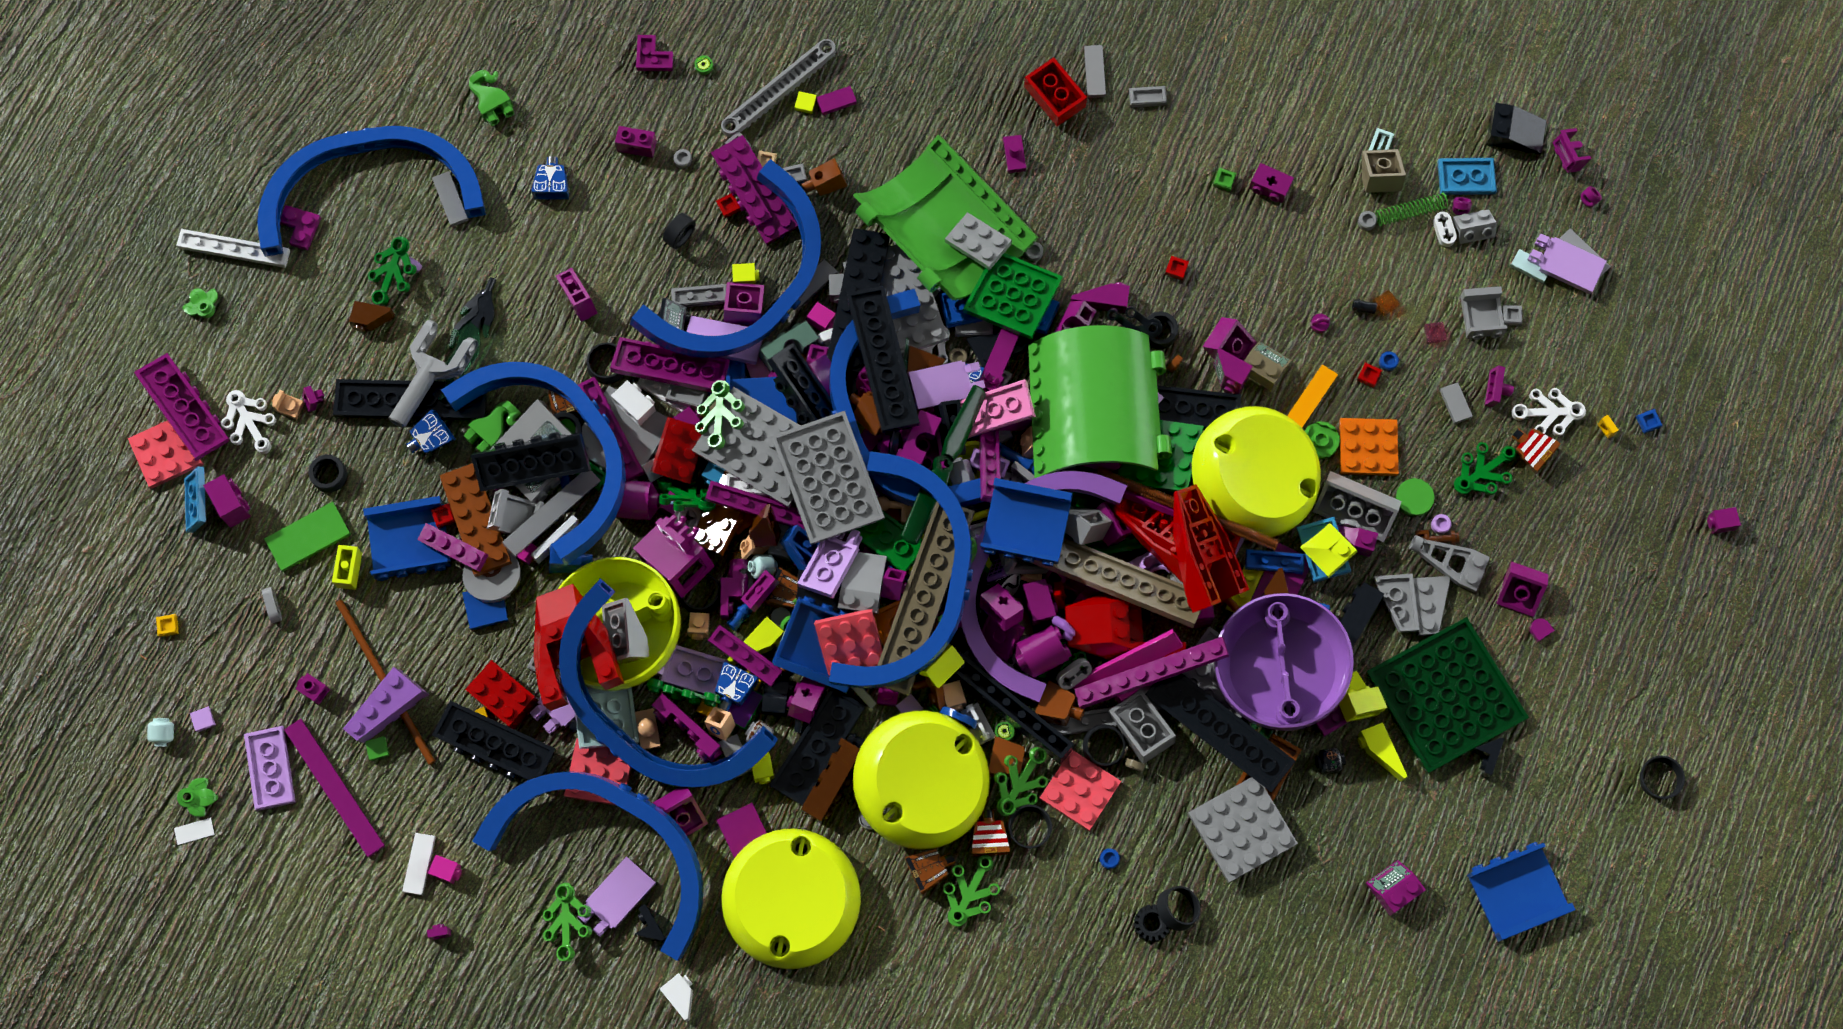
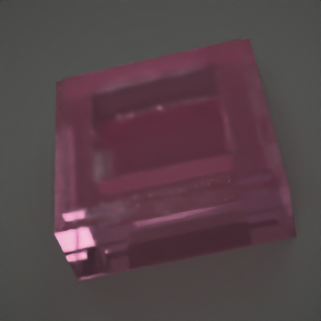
[1423,322,1447,344]

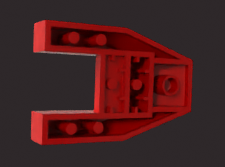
[1173,484,1249,613]
[1113,498,1240,582]
[533,584,624,711]
[1065,593,1186,660]

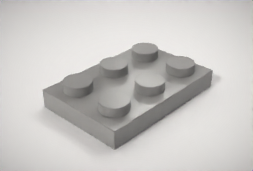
[945,212,1012,270]

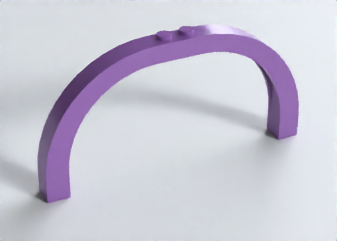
[961,471,1127,704]

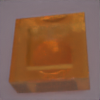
[1373,290,1400,316]

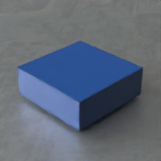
[1636,409,1663,434]

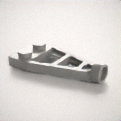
[1409,535,1490,593]

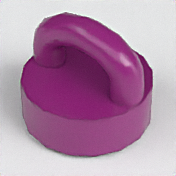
[1581,186,1602,207]
[1452,197,1472,215]
[1310,314,1330,333]

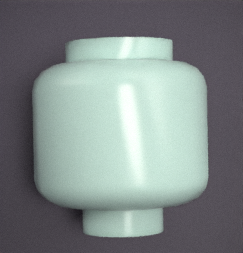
[748,554,778,579]
[147,718,174,747]

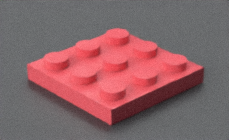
[128,421,204,489]
[814,609,883,676]
[564,738,631,806]
[1039,750,1121,831]

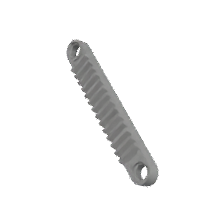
[721,39,836,137]

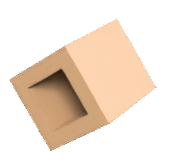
[943,680,966,712]
[704,707,736,741]

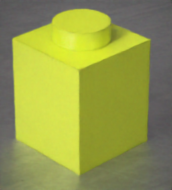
[732,263,760,284]
[752,752,774,784]

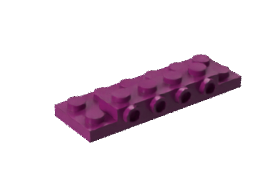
[711,135,798,246]
[610,337,730,393]
[134,353,229,461]

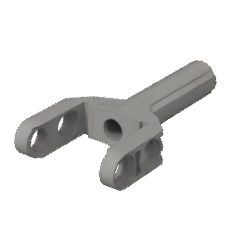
[389,320,478,428]

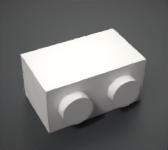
[611,380,656,427]

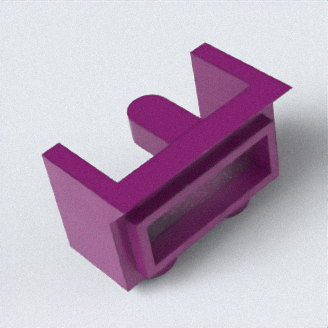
[1553,128,1591,173]

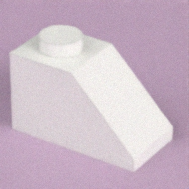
[660,973,693,1022]

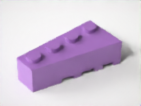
[343,667,429,743]

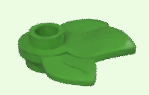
[182,288,218,318]
[177,778,218,817]

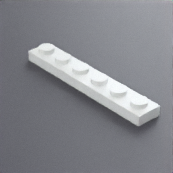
[176,229,290,268]

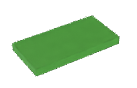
[264,501,351,572]

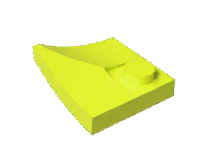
[1300,523,1358,578]

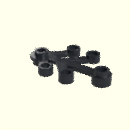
[1107,306,1163,338]

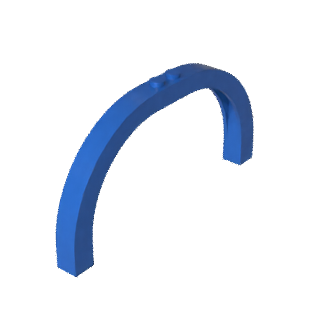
[257,126,486,257]
[630,159,821,358]
[829,289,984,507]
[441,362,626,566]
[829,451,973,688]
[559,578,778,787]
[472,771,703,961]

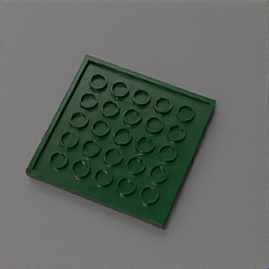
[1366,617,1529,774]

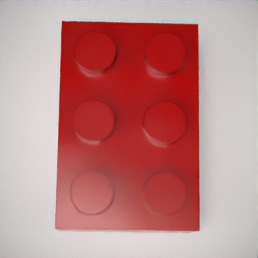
[1024,57,1087,126]
[651,417,703,484]
[465,660,538,729]

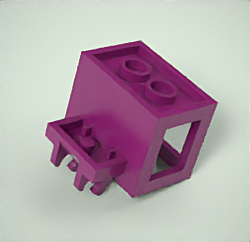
[633,515,715,598]

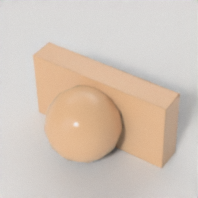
[635,708,661,750]

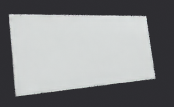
[174,818,215,845]

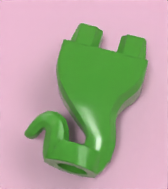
[469,70,515,126]
[464,400,522,452]

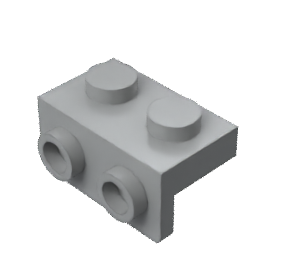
[1453,210,1496,244]

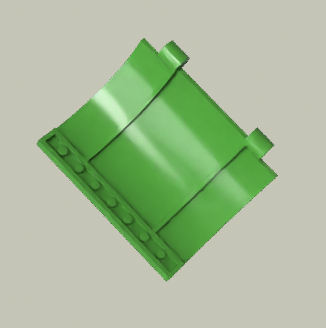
[853,135,1039,300]
[1028,325,1172,478]

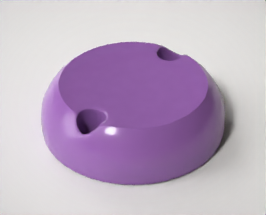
[1214,593,1354,731]

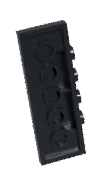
[767,343,833,424]
[471,432,591,492]
[432,700,556,780]

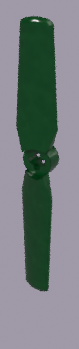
[901,385,986,545]

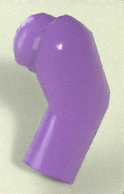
[1052,616,1075,641]

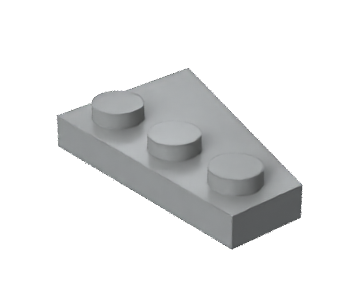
[1373,574,1420,633]
[1413,576,1450,636]

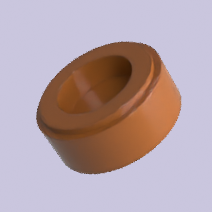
[1166,354,1183,373]

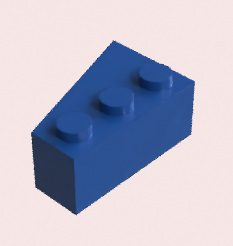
[780,525,820,570]

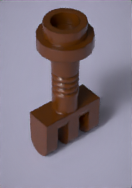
[1415,530,1460,549]

